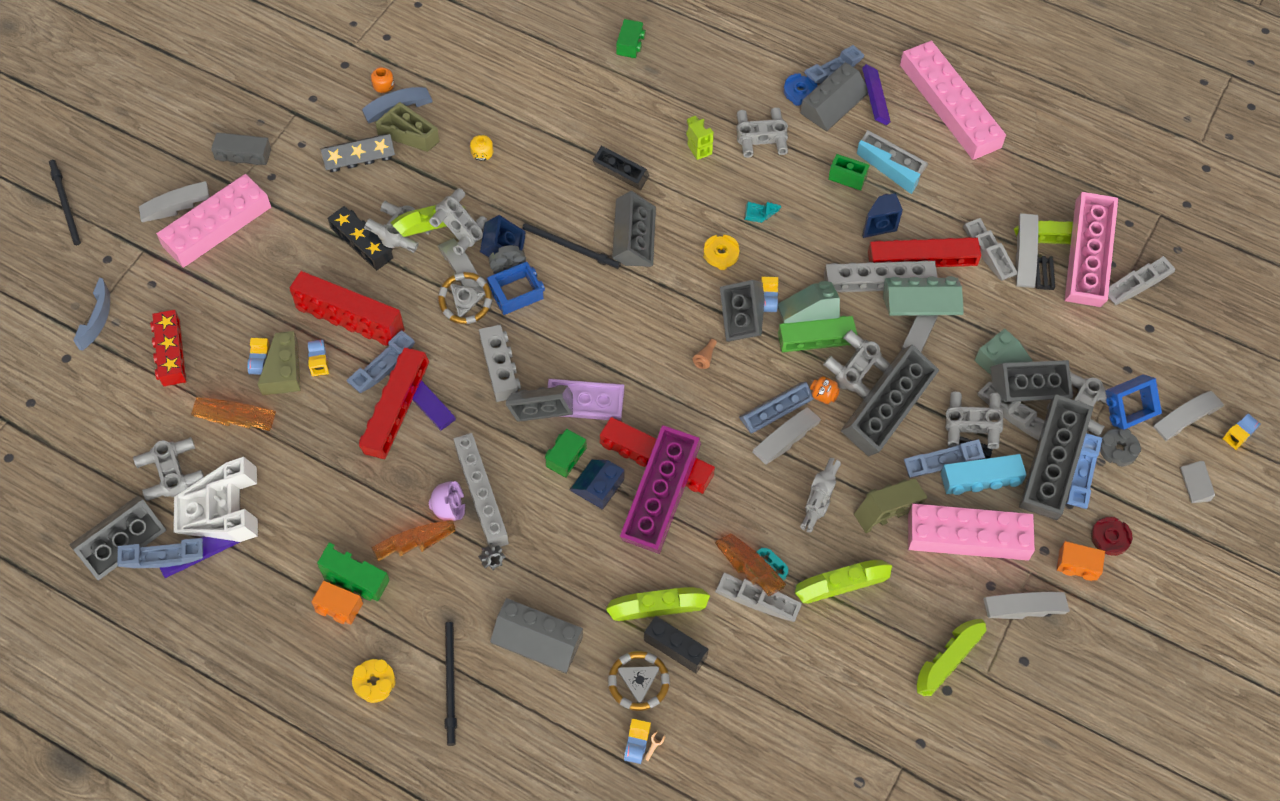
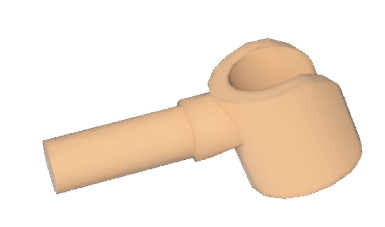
[644,730,666,761]

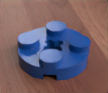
[783,73,818,106]

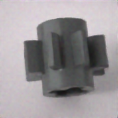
[478,543,506,570]

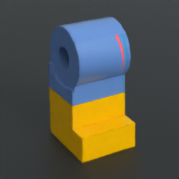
[761,277,778,312]
[247,338,270,375]
[308,340,329,376]
[1223,414,1261,450]
[624,719,651,764]

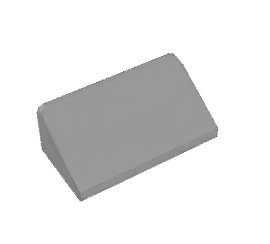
[1180,461,1215,503]

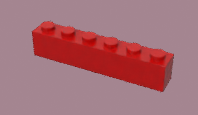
[868,237,982,267]
[359,347,429,460]
[600,417,715,494]

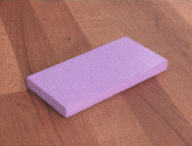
[548,379,624,421]

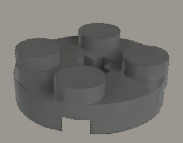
[489,245,526,274]
[1100,429,1141,467]

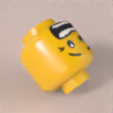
[470,135,493,161]

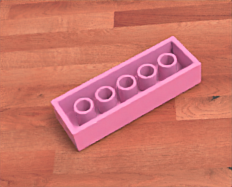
[156,174,271,268]
[1064,192,1118,307]
[908,504,1035,561]

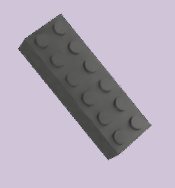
[841,345,939,457]
[1019,394,1094,520]

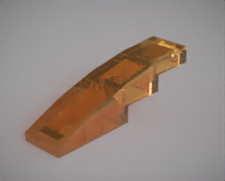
[191,397,276,431]
[371,520,456,561]
[715,534,786,597]

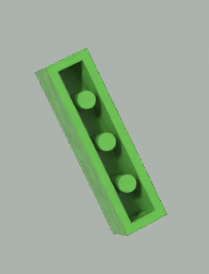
[778,316,857,352]

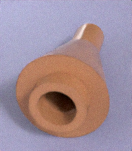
[693,339,717,369]

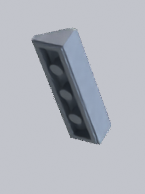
[739,382,814,434]

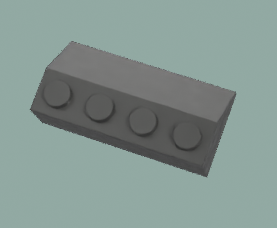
[800,62,868,132]
[612,191,656,267]
[990,360,1073,402]
[69,495,167,581]
[490,598,583,674]

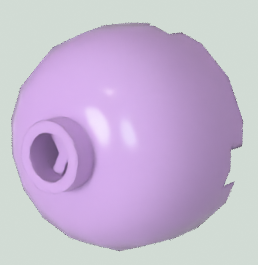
[429,481,465,521]

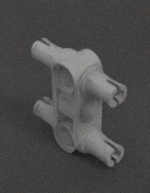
[736,108,788,158]
[429,188,488,255]
[364,201,432,253]
[823,330,890,399]
[1046,371,1107,437]
[945,391,1003,449]
[133,437,204,501]
[800,458,841,532]

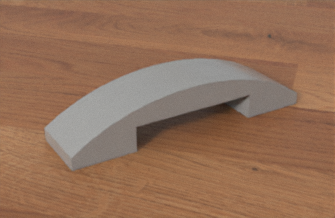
[437,238,484,291]
[1153,391,1224,441]

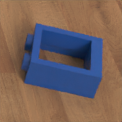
[487,262,545,315]
[1105,374,1162,430]

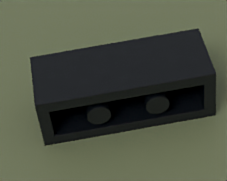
[592,146,649,190]
[644,616,709,674]

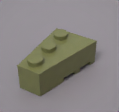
[375,102,440,152]
[258,331,301,396]
[854,478,928,533]

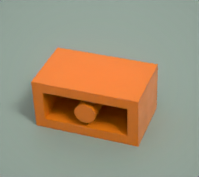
[1057,541,1105,581]
[311,580,363,625]

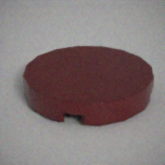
[1091,517,1133,556]

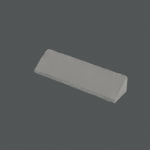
[862,130,928,175]

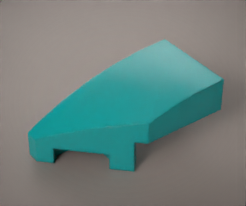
[744,202,781,223]

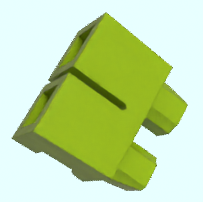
[686,116,714,160]

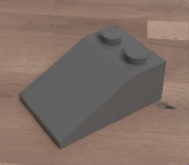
[720,280,765,342]

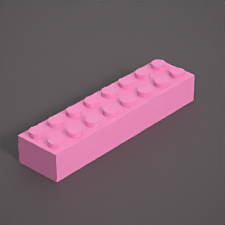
[900,40,1006,160]

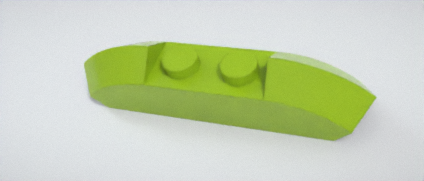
[390,205,465,237]
[1014,220,1073,244]
[795,560,892,604]
[606,587,710,621]
[917,619,986,696]

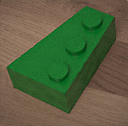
[317,542,390,601]

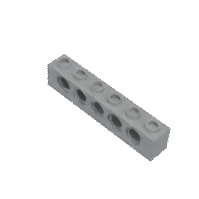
[824,260,938,292]
[453,433,509,547]

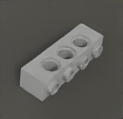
[479,325,521,402]

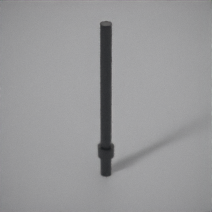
[49,160,81,245]
[522,223,621,269]
[444,622,457,746]

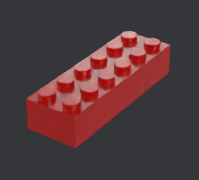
[289,271,405,346]

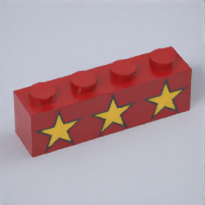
[150,310,186,387]

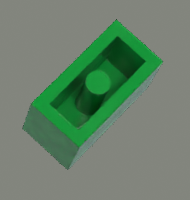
[616,19,646,58]
[828,154,870,191]
[545,429,587,478]

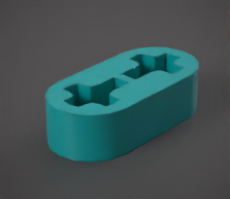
[755,548,788,582]

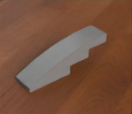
[139,181,210,222]
[1016,213,1038,288]
[963,218,1018,281]
[1108,256,1175,305]
[901,315,938,352]
[978,381,1044,441]
[752,407,821,465]
[715,572,802,622]
[983,592,1070,619]

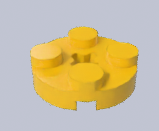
[703,235,740,270]
[352,659,395,703]

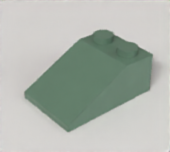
[777,281,840,324]
[974,328,1033,375]

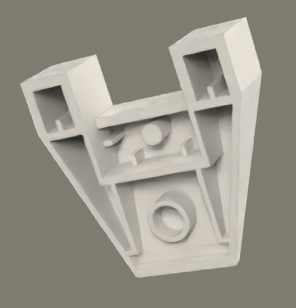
[174,457,258,542]

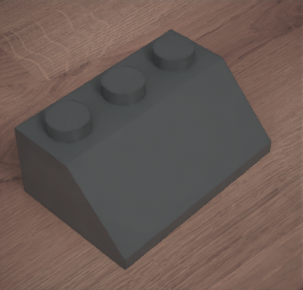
[506,385,573,422]

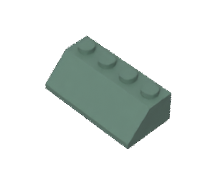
[883,276,964,316]

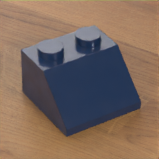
[862,193,903,238]
[480,215,526,257]
[570,459,624,510]

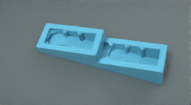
[857,140,920,194]

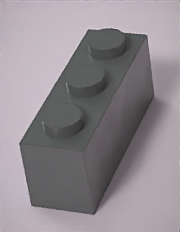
[211,133,271,165]

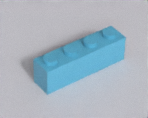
[940,454,1027,495]

